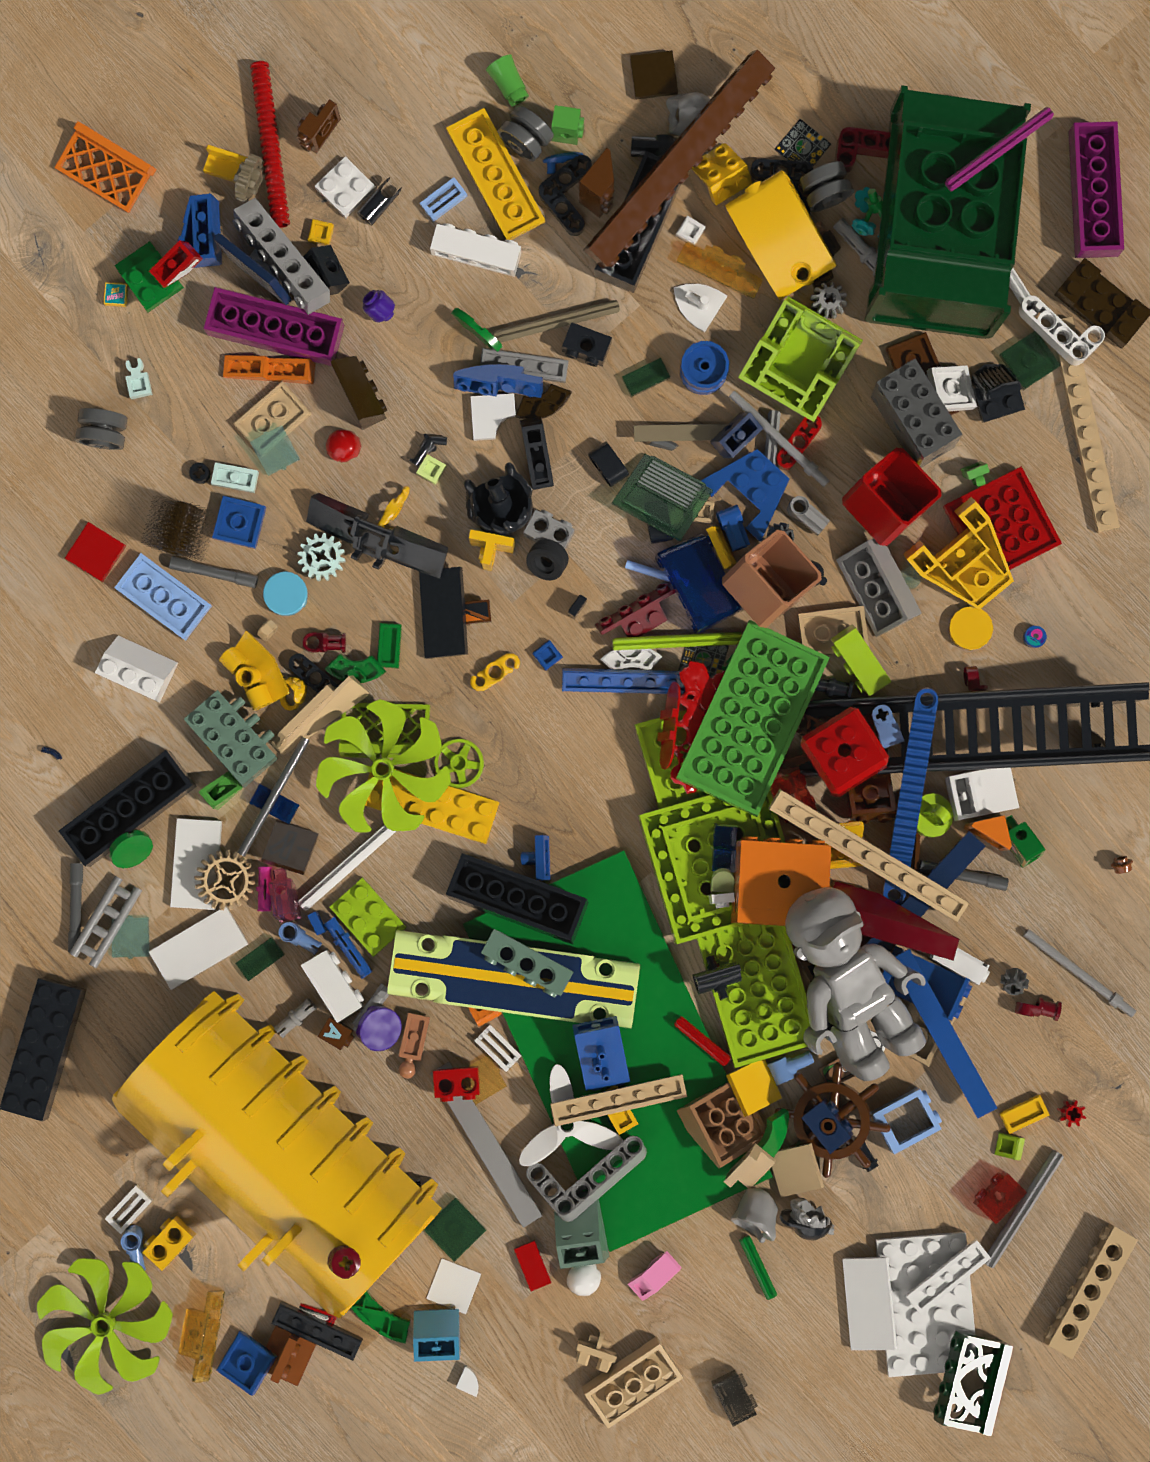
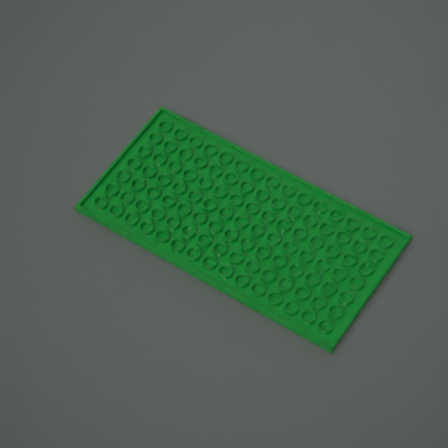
[463,851,773,1252]

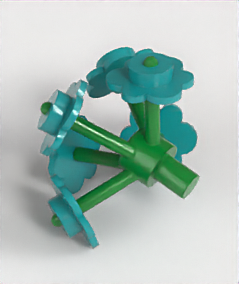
[851,187,883,238]

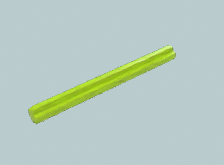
[612,632,742,650]

